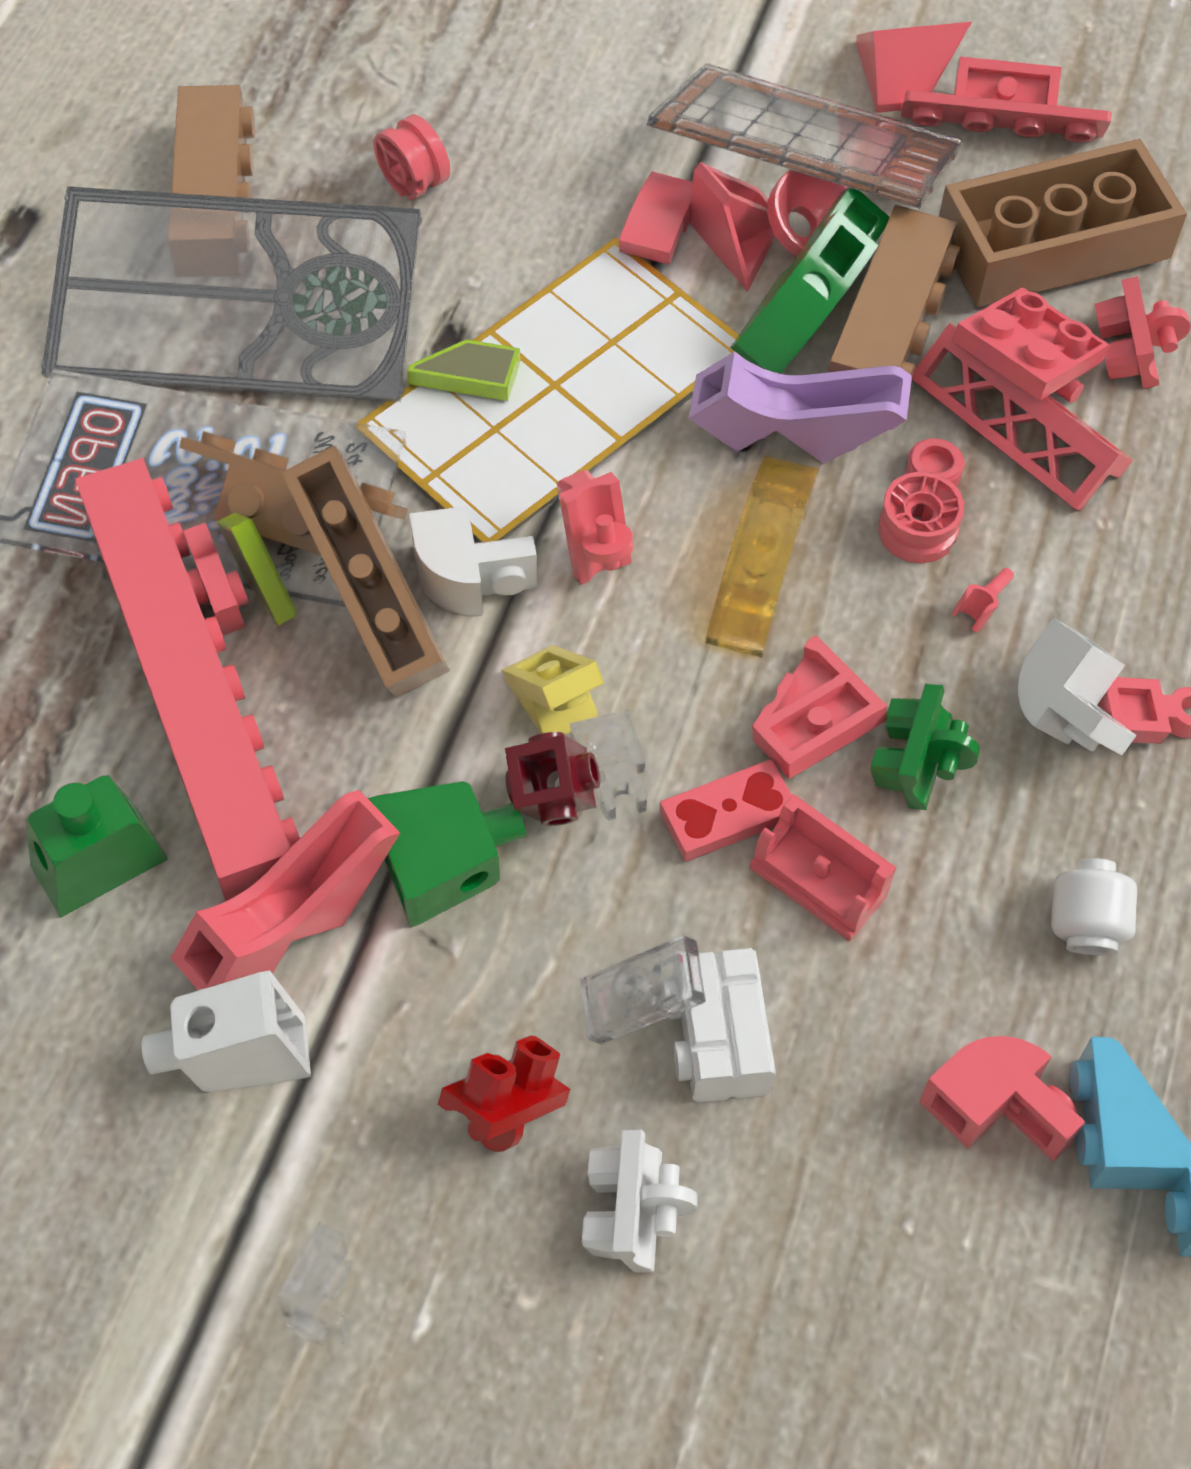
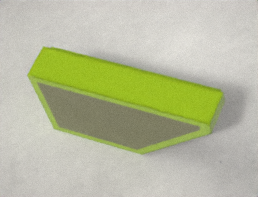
[407,339,520,401]
[217,513,297,626]

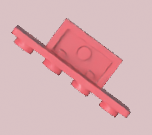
[901,56,1112,143]

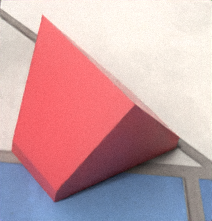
[856,21,972,113]
[690,162,776,292]

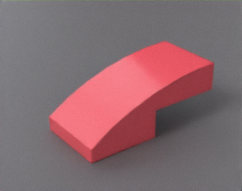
[619,171,693,265]

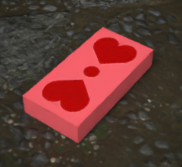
[659,759,792,862]

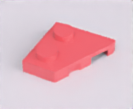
[752,635,887,779]

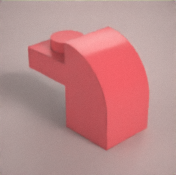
[919,1036,1085,1162]

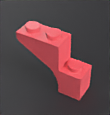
[170,790,400,990]

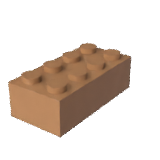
[939,138,1187,307]

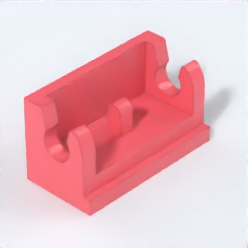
[749,794,896,942]

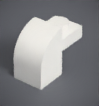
[409,506,537,616]
[1018,617,1137,755]

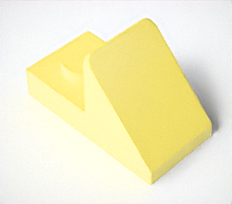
[501,645,604,734]

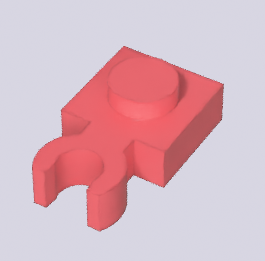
[183,522,249,635]
[1097,677,1191,744]

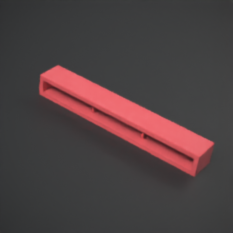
[75,458,300,901]

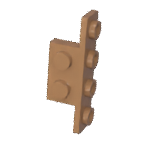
[179,431,408,555]

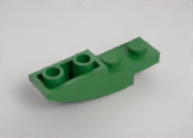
[730,186,890,374]

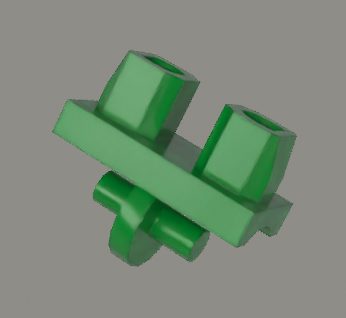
[870,683,980,810]

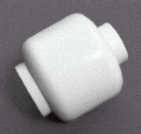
[1051,858,1137,956]

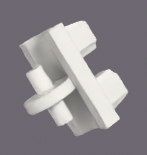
[582,1129,698,1273]

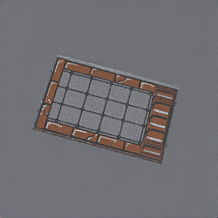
[647,63,963,209]

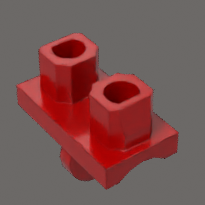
[437,1035,571,1152]

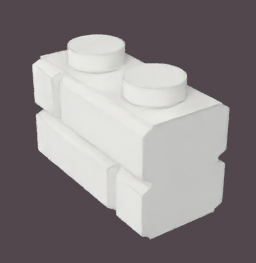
[665,948,776,1103]

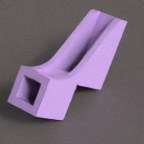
[689,352,912,464]

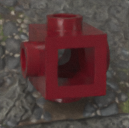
[505,732,600,826]

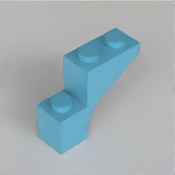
[1070,1037,1191,1256]

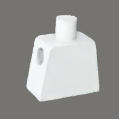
[142,970,311,1092]

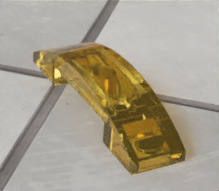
[705,456,819,658]

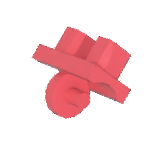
[1094,276,1191,389]
[557,470,634,585]

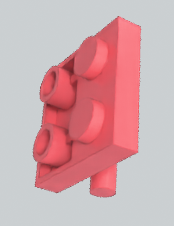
[952,287,1109,403]

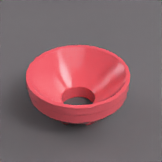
[767,165,848,256]

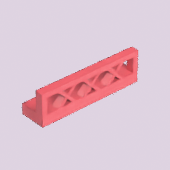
[912,323,1133,511]

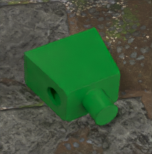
[25,775,168,918]
[368,781,527,928]

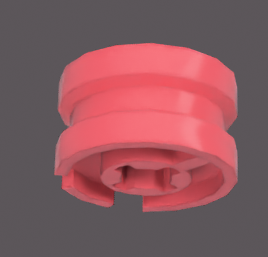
[373,114,451,201]
[878,471,965,564]

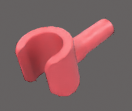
[952,568,1014,632]

